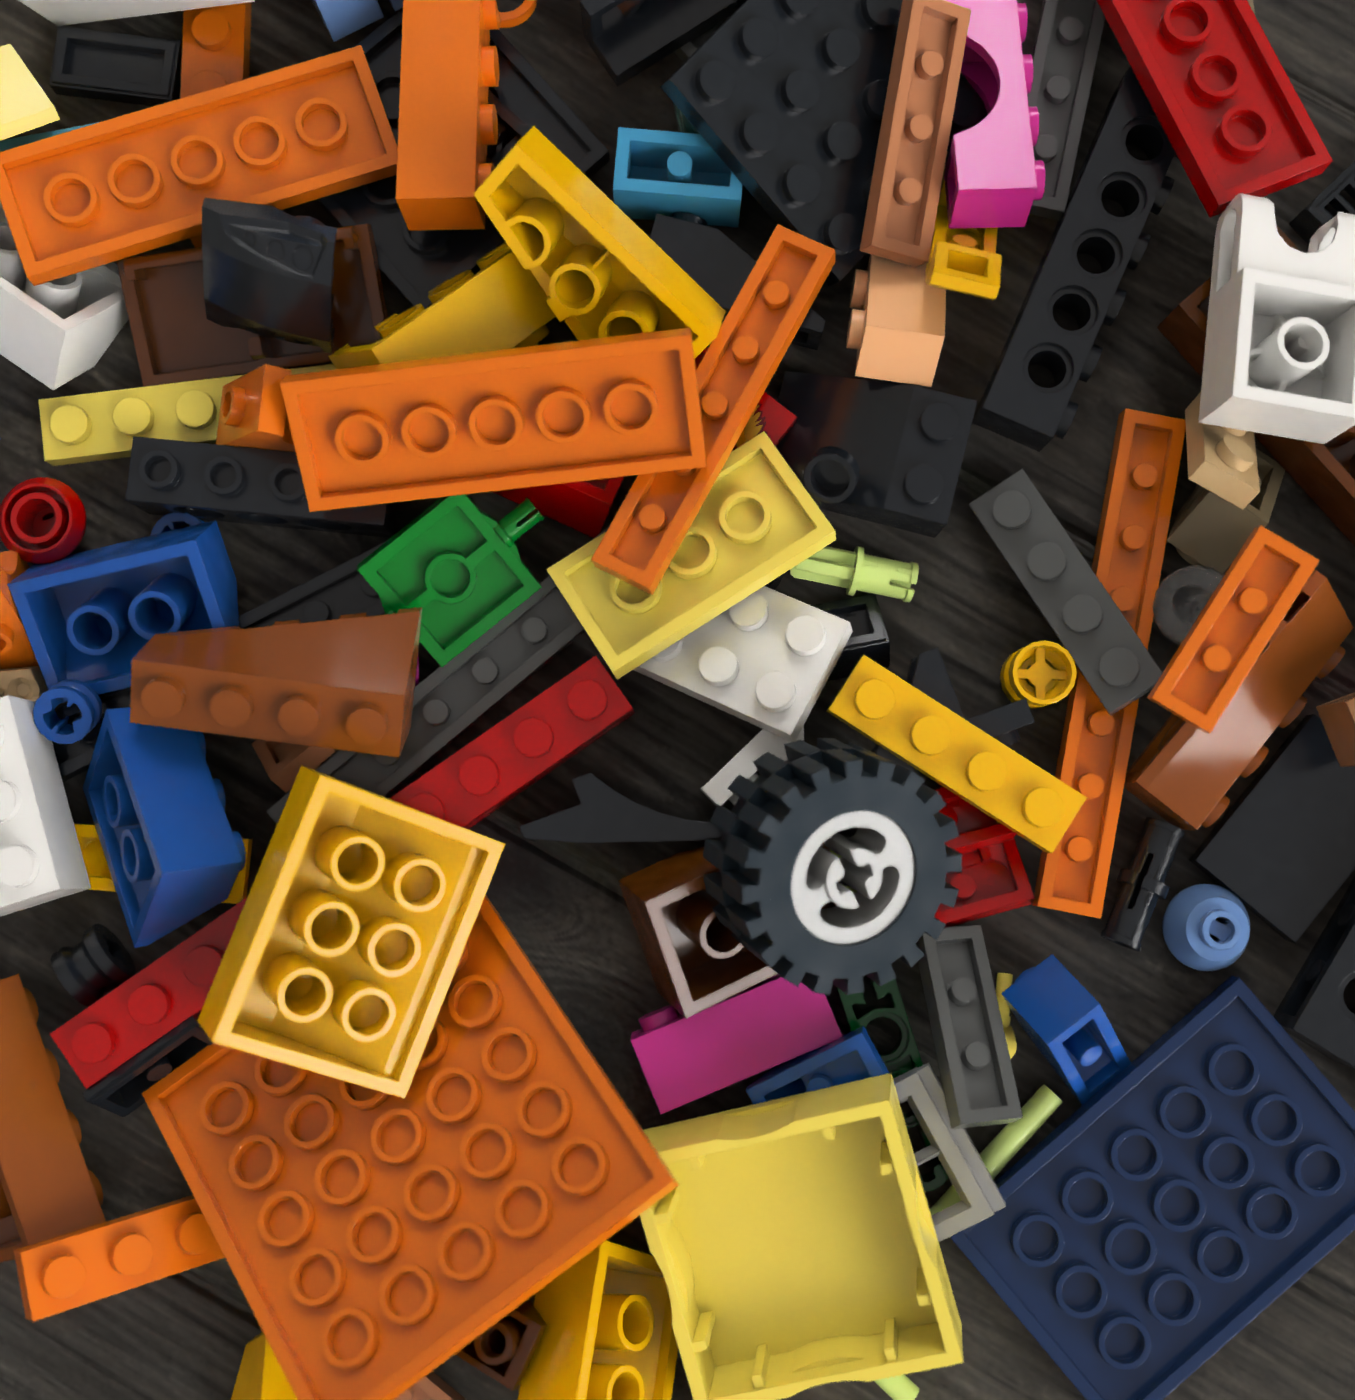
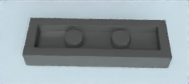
[915,925,1023,1130]

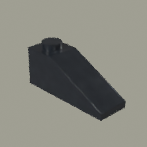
[650,212,826,350]

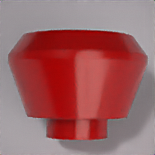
[0,477,86,564]

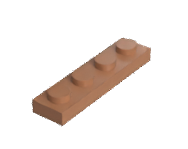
[860,0,971,267]

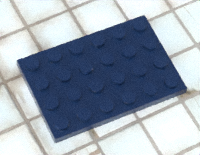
[950,976,1355,1400]

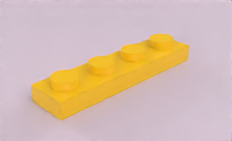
[826,655,1087,853]

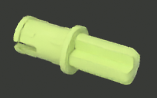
[790,546,919,603]

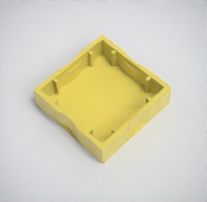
[640,1073,963,1400]

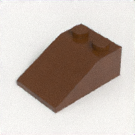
[618,842,841,1019]

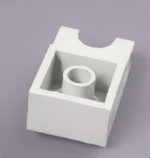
[1198,193,1355,444]

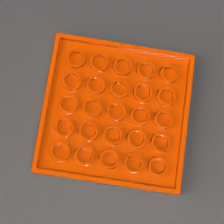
[142,894,679,1400]

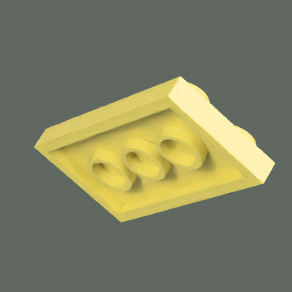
[546,431,836,680]

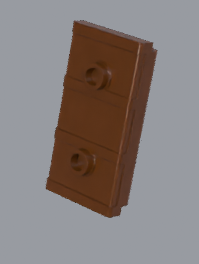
[116,224,388,387]

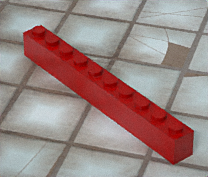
[50,655,635,1089]

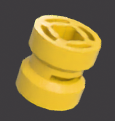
[1000,640,1077,709]

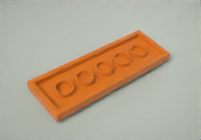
[0,45,398,286]
[280,327,707,512]

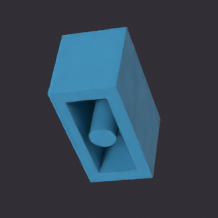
[613,127,743,227]

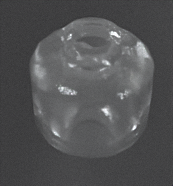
[1152,565,1224,646]

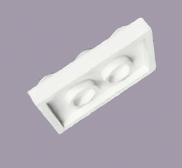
[633,586,853,742]

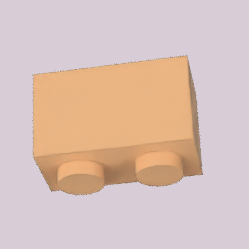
[846,254,946,387]

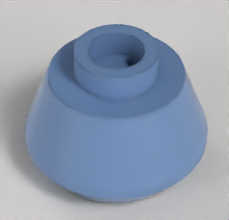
[1162,884,1251,971]

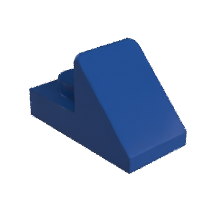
[746,1025,895,1104]

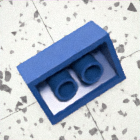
[7,520,239,703]
[83,707,246,948]

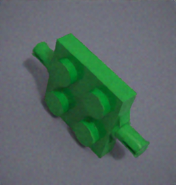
[357,494,545,667]

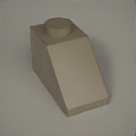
[1167,448,1285,577]

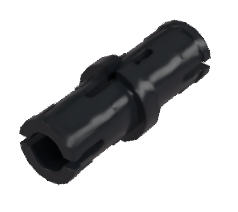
[1100,817,1185,952]

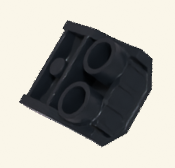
[202,198,337,354]

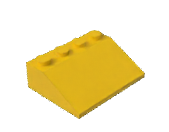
[197,765,505,1098]

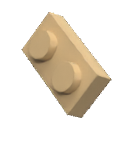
[1185,392,1260,510]

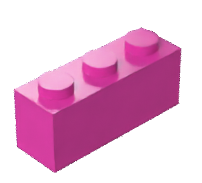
[630,974,842,1115]

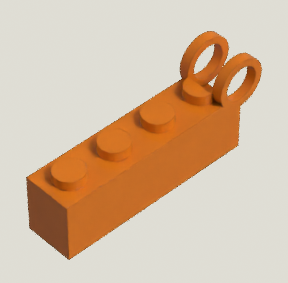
[396,0,537,231]

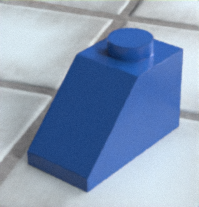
[1001,954,1131,1105]

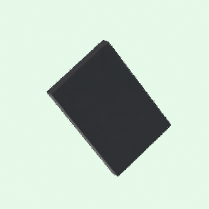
[1189,714,1355,943]

